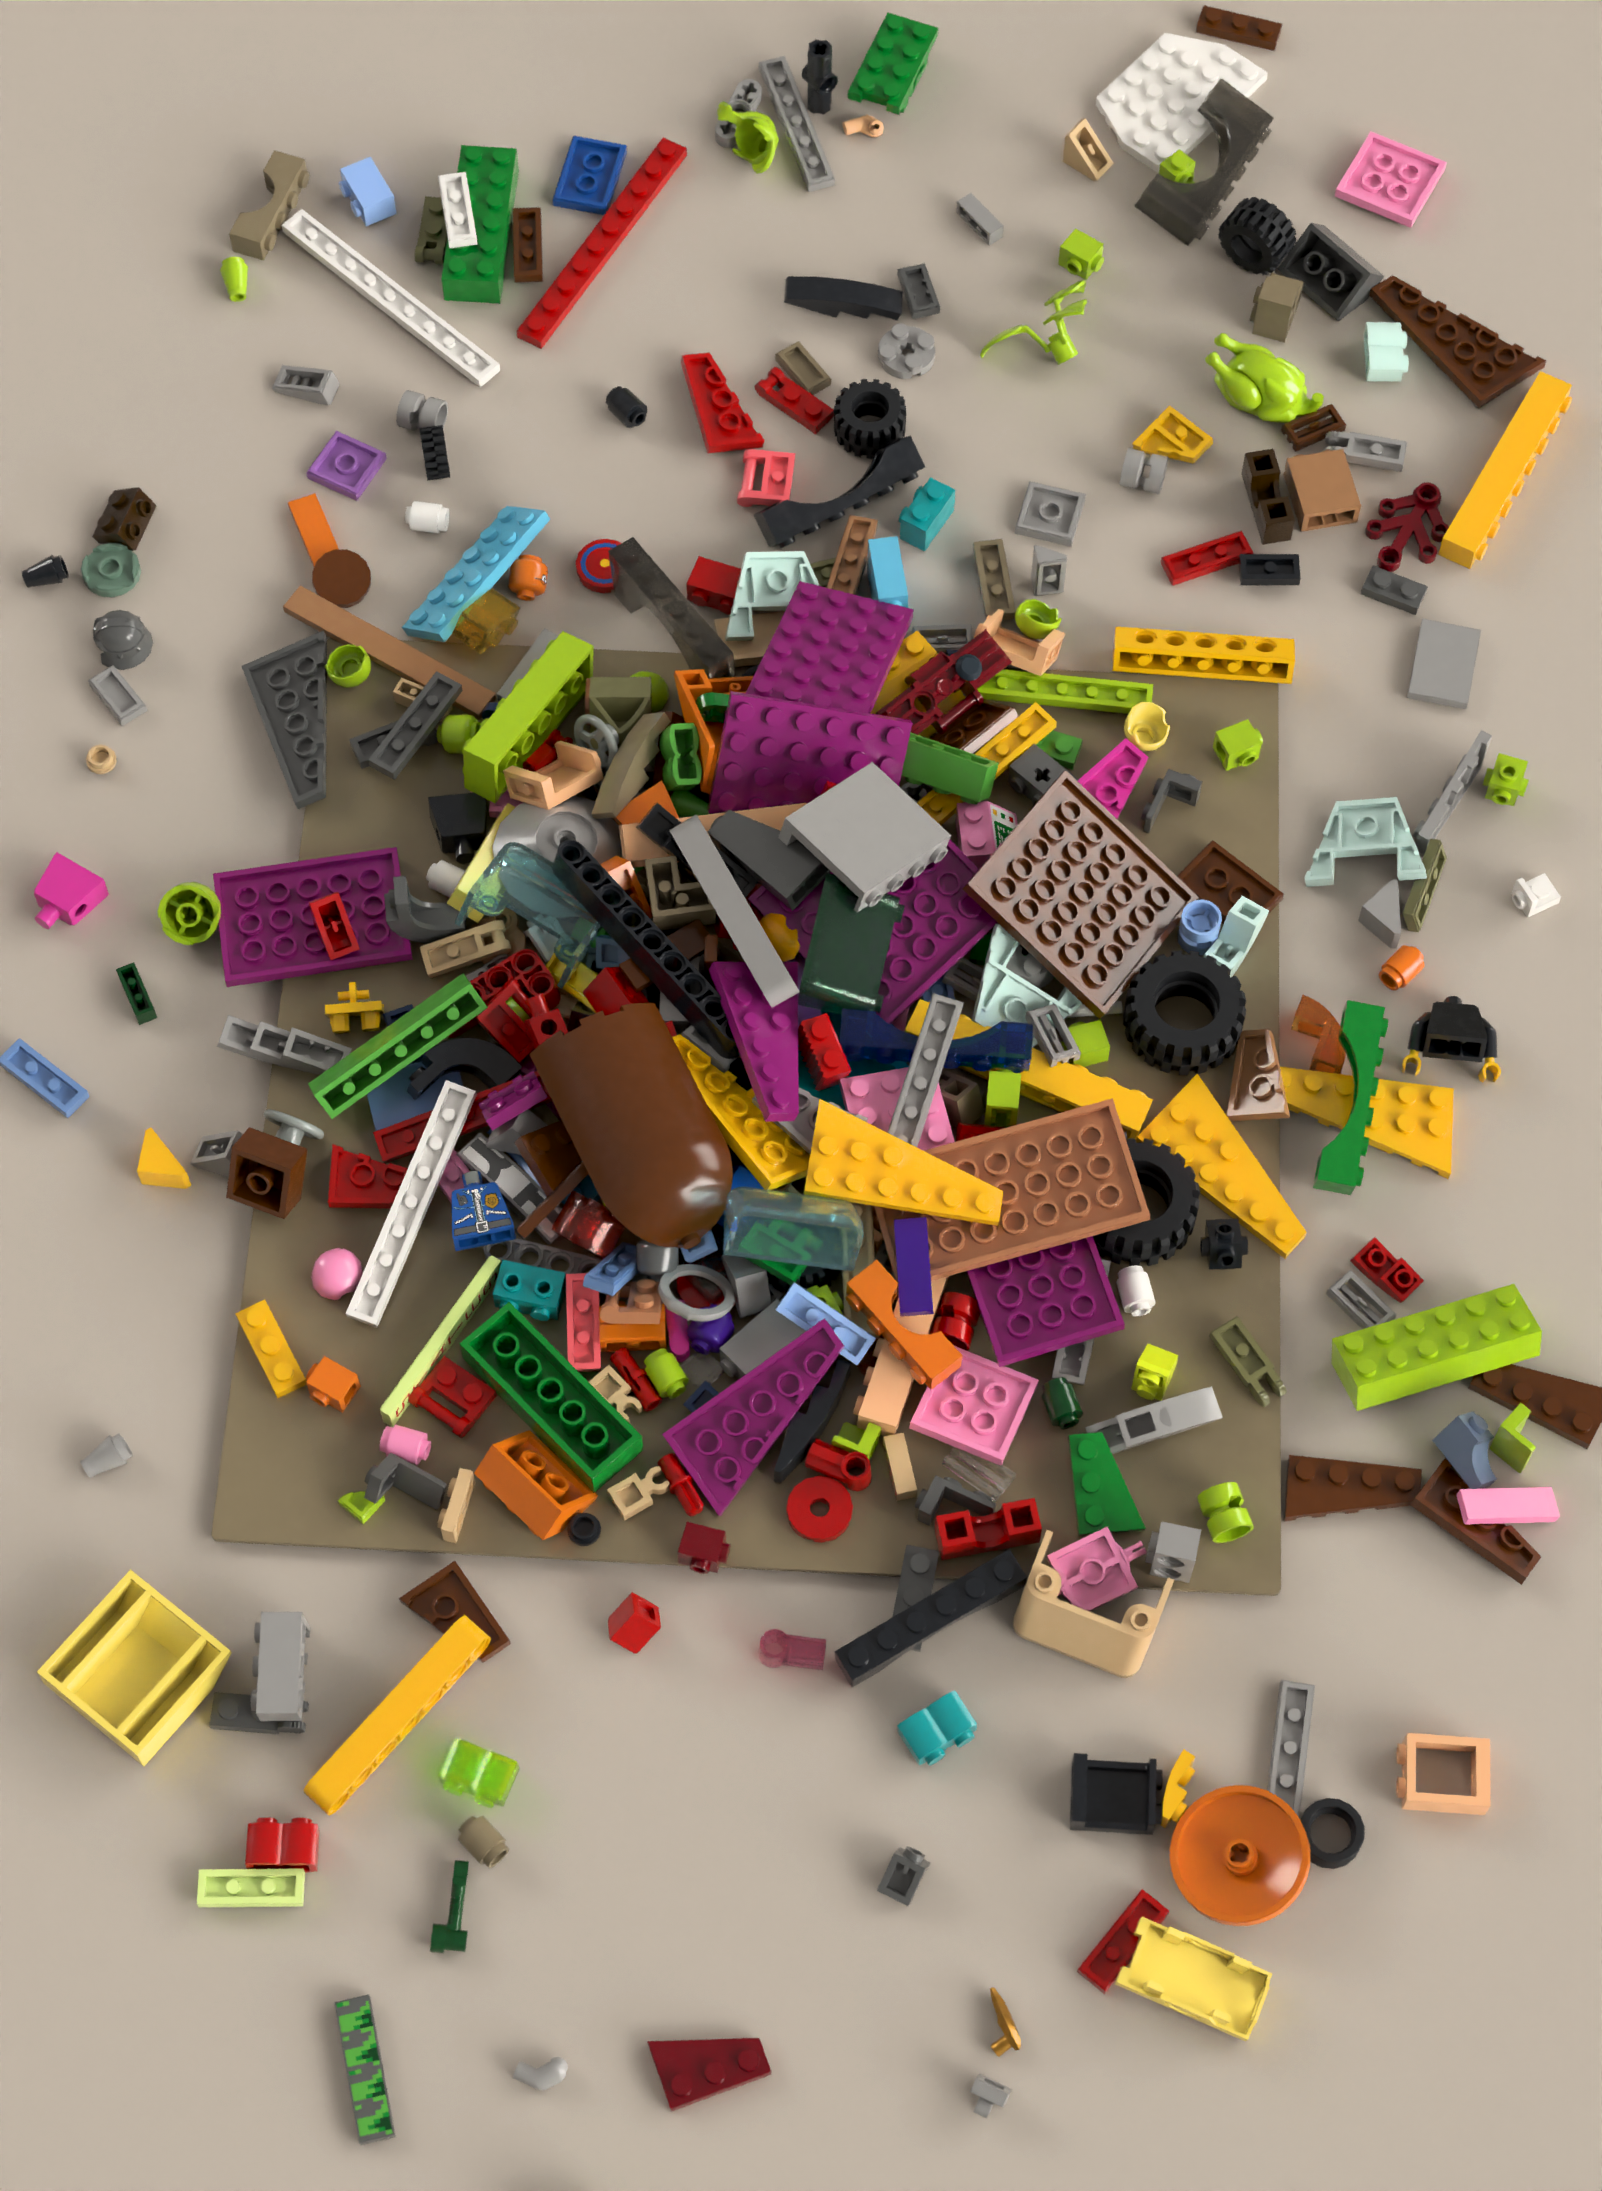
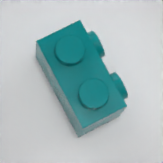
[898,477,956,551]
[493,1260,566,1321]

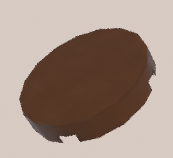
[312,549,371,608]

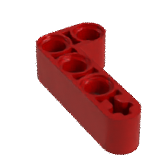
[447,949,561,1038]

